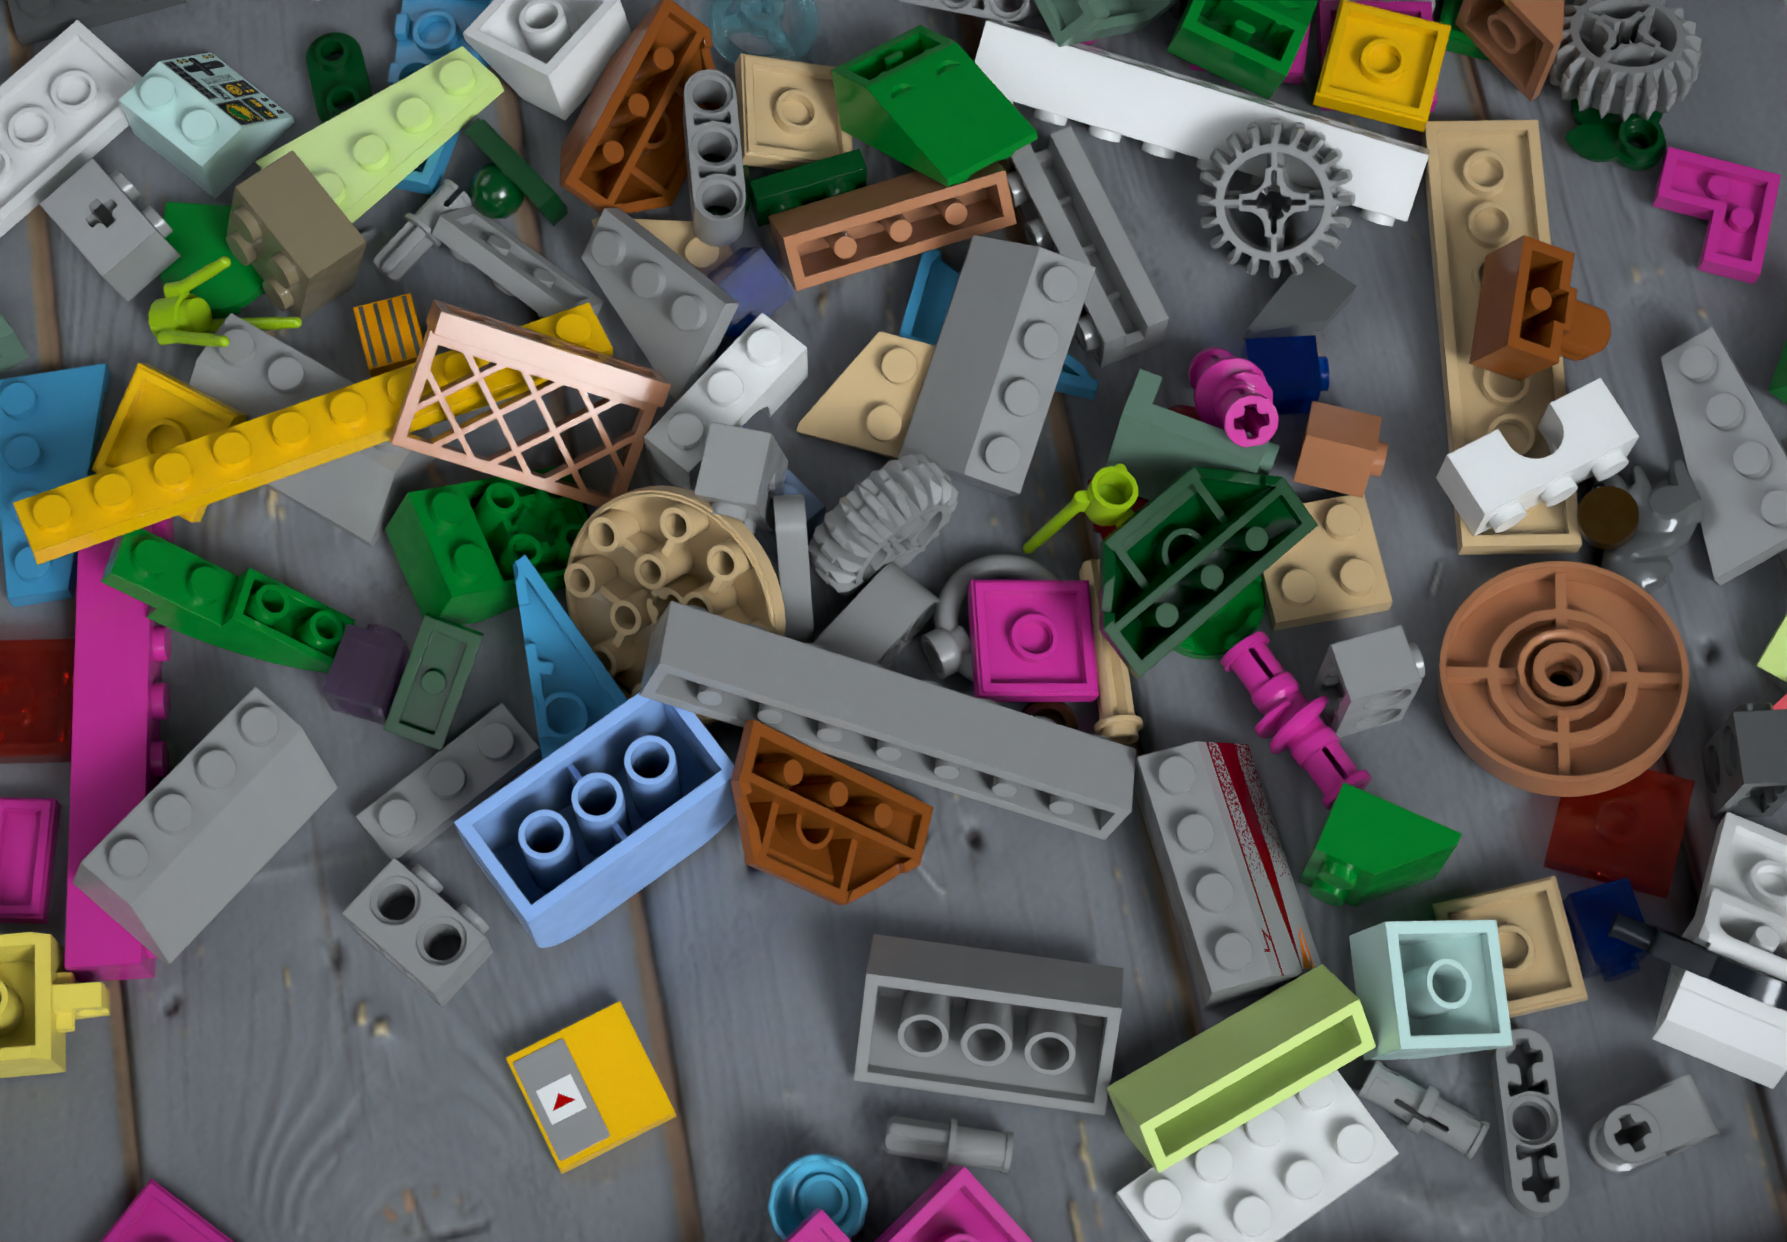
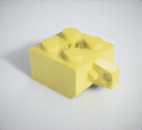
[0,932,110,1078]

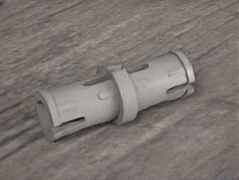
[1357,1060,1490,1160]

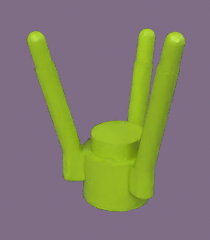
[148,256,302,347]
[1023,464,1138,554]

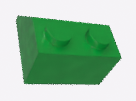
[1298,782,1462,907]

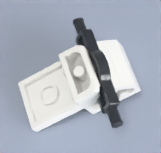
[1607,812,1787,1089]

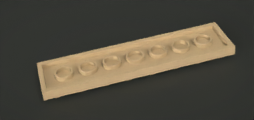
[1421,120,1582,555]

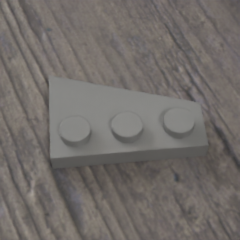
[581,208,740,402]

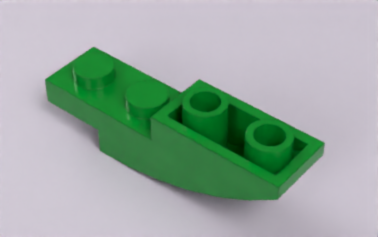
[101,528,355,674]

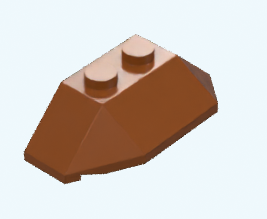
[560,0,720,214]
[731,720,934,905]

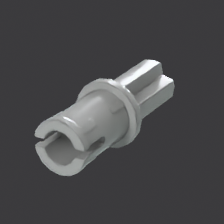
[372,179,472,282]
[884,1116,1014,1174]

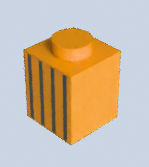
[353,293,424,378]

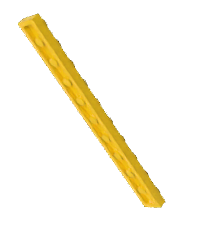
[13,302,613,565]

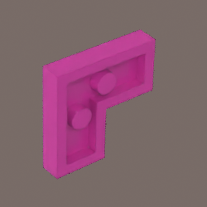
[1652,147,1781,284]

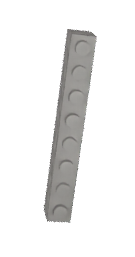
[639,601,1136,840]

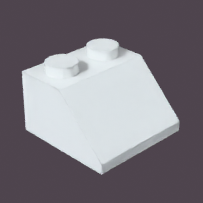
[463,0,632,121]

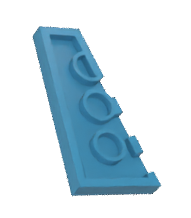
[388,0,493,195]
[0,363,111,607]

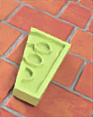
[255,46,504,224]

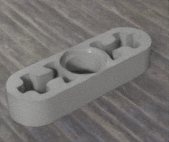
[773,493,814,643]
[1490,1028,1570,1218]

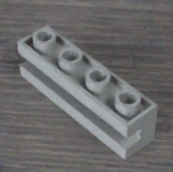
[1006,126,1169,368]

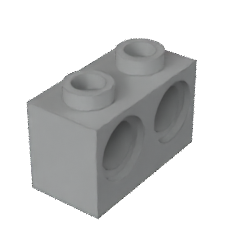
[1313,625,1425,738]
[342,858,493,1008]

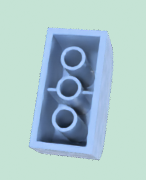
[454,692,737,948]

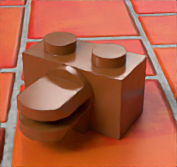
[1469,235,1611,381]

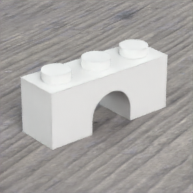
[644,313,808,491]
[1436,378,1639,537]

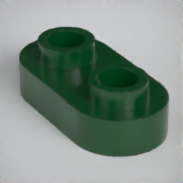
[306,32,373,124]

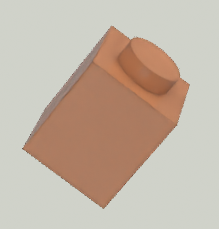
[1293,401,1389,498]

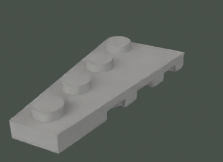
[1660,327,1787,586]

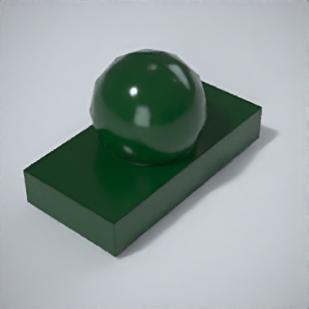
[464,118,568,226]

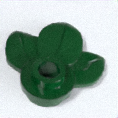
[1564,99,1666,170]

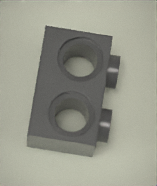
[1701,702,1787,819]

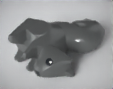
[1591,459,1704,594]

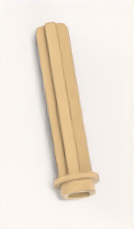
[1079,559,1143,746]

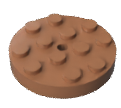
[1437,561,1689,797]

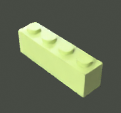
[1106,964,1376,1173]

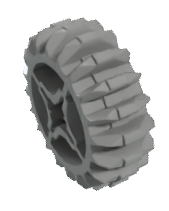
[1549,0,1702,122]
[1196,119,1356,278]
[808,453,959,596]

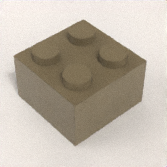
[226,150,367,321]

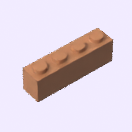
[768,161,1017,291]

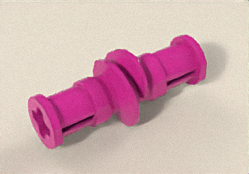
[1188,347,1279,447]
[1220,631,1372,810]

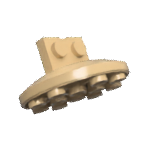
[564,485,786,725]

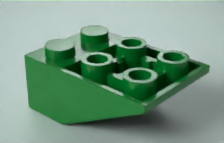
[1167,0,1318,100]
[831,25,1038,187]
[385,466,589,625]

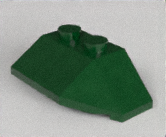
[1099,467,1318,678]

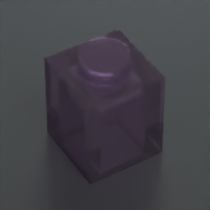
[322,624,411,725]

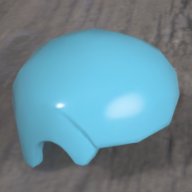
[767,1153,869,1240]

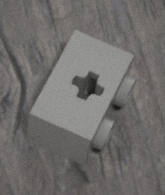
[40,158,180,302]
[694,422,789,535]

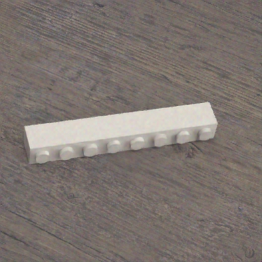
[975,19,1430,226]

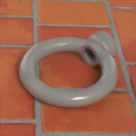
[921,554,1060,683]

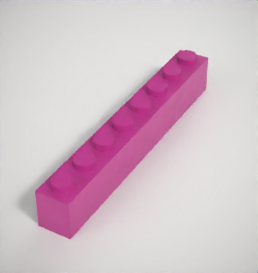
[64,518,174,982]

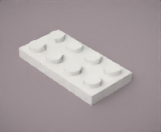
[0,20,142,238]
[1115,1070,1399,1242]

